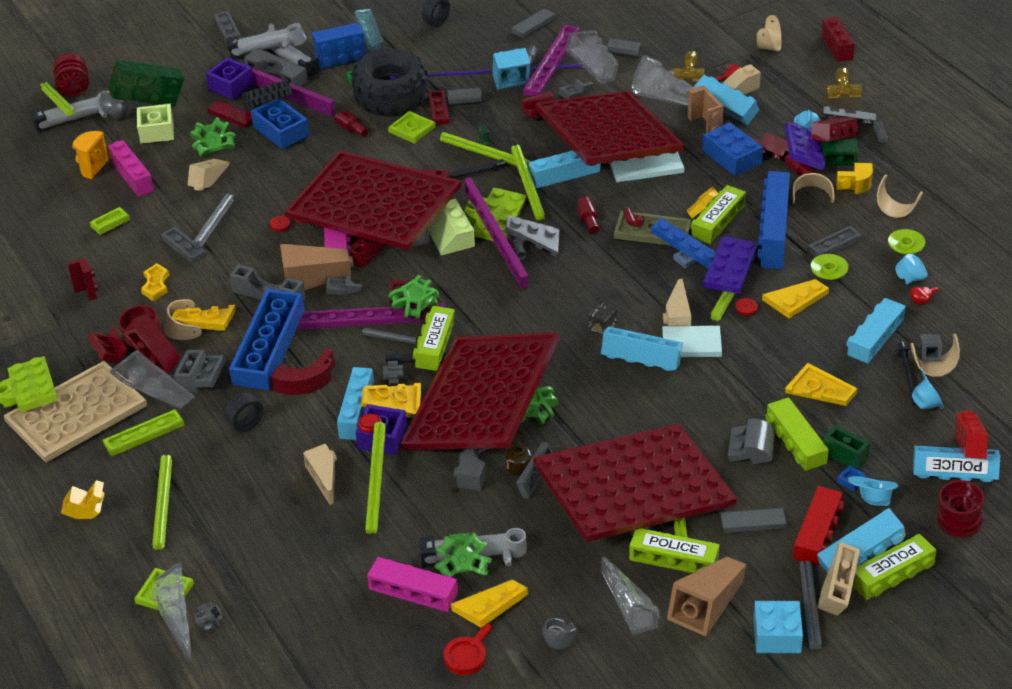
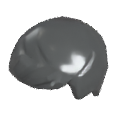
[99,93,128,121]
[542,618,577,650]

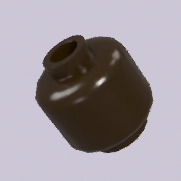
[505,445,532,476]

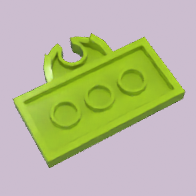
[464,187,527,241]
[0,356,58,413]

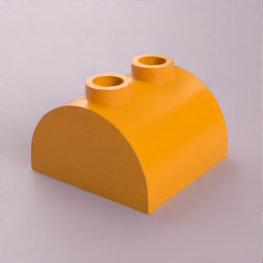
[72,131,109,179]

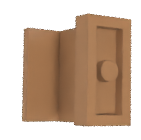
[688,85,724,133]

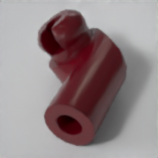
[623,209,645,227]

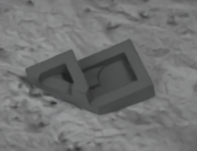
[559,79,594,99]
[326,275,362,295]

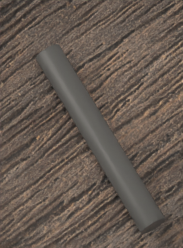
[362,328,418,345]

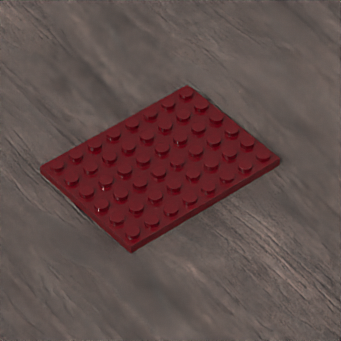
[535,90,684,166]
[284,150,461,250]
[400,332,560,450]
[533,424,737,542]

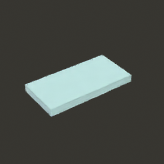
[609,152,684,182]

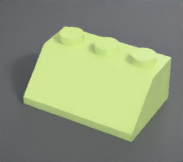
[426,199,475,255]

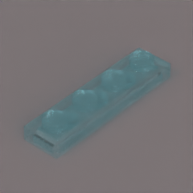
[355,8,384,50]

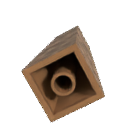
[280,244,354,290]
[667,557,746,636]

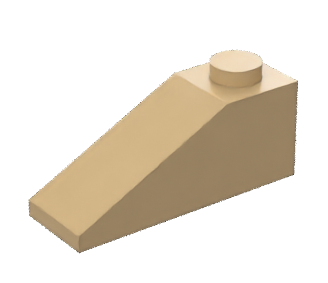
[722,64,761,95]
[188,159,229,191]
[662,279,691,326]
[303,444,337,505]
[818,542,860,616]

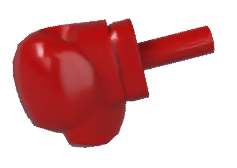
[715,64,741,81]
[910,286,938,305]

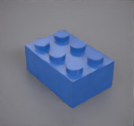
[312,23,366,70]
[251,98,310,149]
[702,122,763,176]

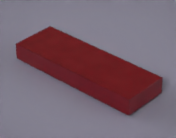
[428,90,450,125]
[207,100,252,128]

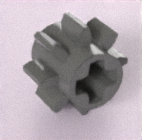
[383,361,404,384]
[195,602,222,631]

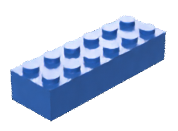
[758,171,790,269]
[229,289,305,390]

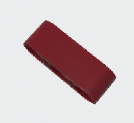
[351,237,386,267]

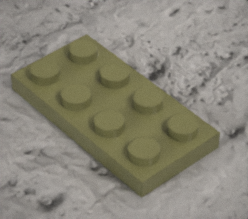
[614,211,692,246]

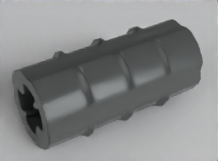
[607,38,642,58]
[447,87,482,105]

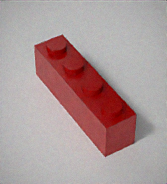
[955,410,988,459]
[793,486,845,566]

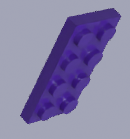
[784,122,825,170]
[703,236,758,294]

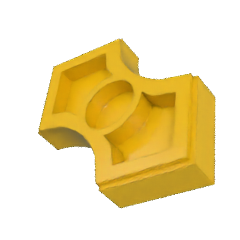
[687,187,718,218]
[141,263,170,301]

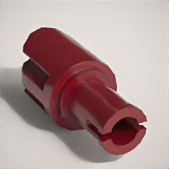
[334,111,369,138]
[784,154,815,176]
[577,197,600,234]

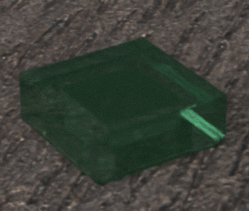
[477,123,490,146]

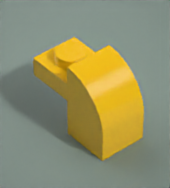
[836,163,873,194]
[61,480,105,519]

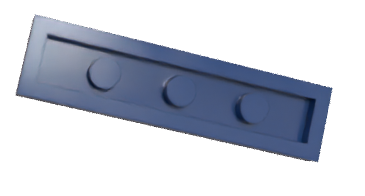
[650,217,716,269]

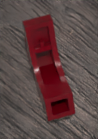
[270,349,335,395]

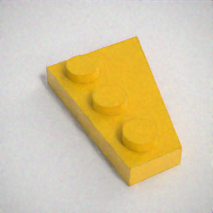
[762,279,829,318]
[172,305,236,331]
[785,363,857,406]
[361,383,421,418]
[451,580,528,628]

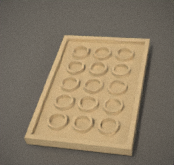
[3,361,147,462]

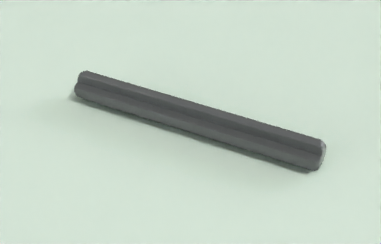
[193,193,234,248]
[800,560,822,650]

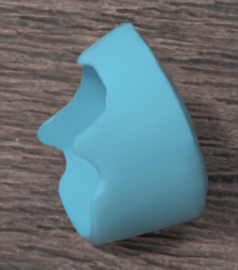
[895,254,928,285]

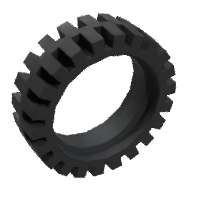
[241,79,292,109]

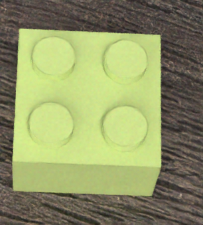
[137,104,174,144]

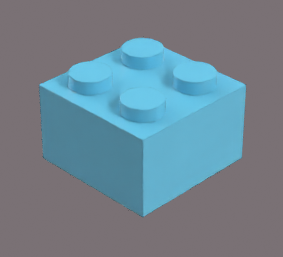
[492,48,531,89]
[754,601,803,653]

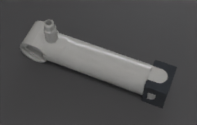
[227,23,307,60]
[262,24,319,78]
[31,91,110,133]
[419,528,527,568]

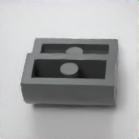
[174,350,226,393]
[728,418,775,464]

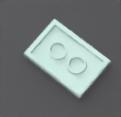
[662,326,722,357]

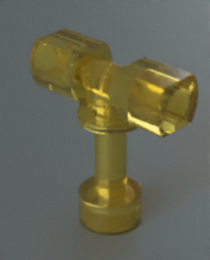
[671,51,705,81]
[827,67,862,98]

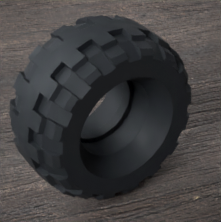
[351,48,428,117]

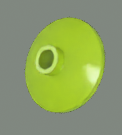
[888,229,925,254]
[811,254,848,280]

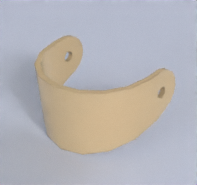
[757,15,782,52]
[792,173,834,204]
[877,174,923,218]
[163,299,202,340]
[910,334,960,377]

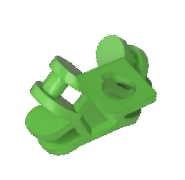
[190,117,236,157]
[389,274,439,319]
[521,386,558,425]
[434,532,492,577]

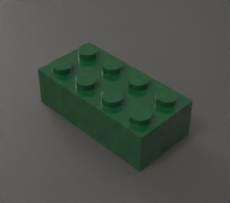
[108,59,184,107]

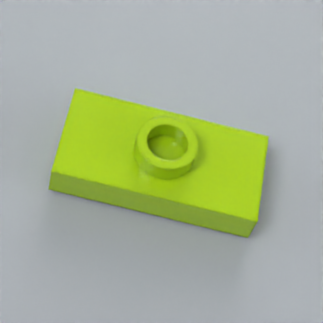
[90,207,130,235]

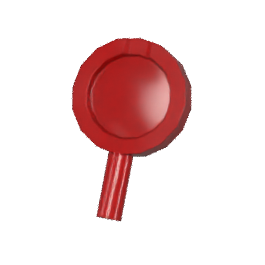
[444,623,492,675]

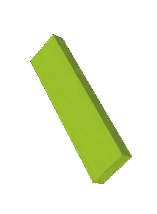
[103,409,184,457]

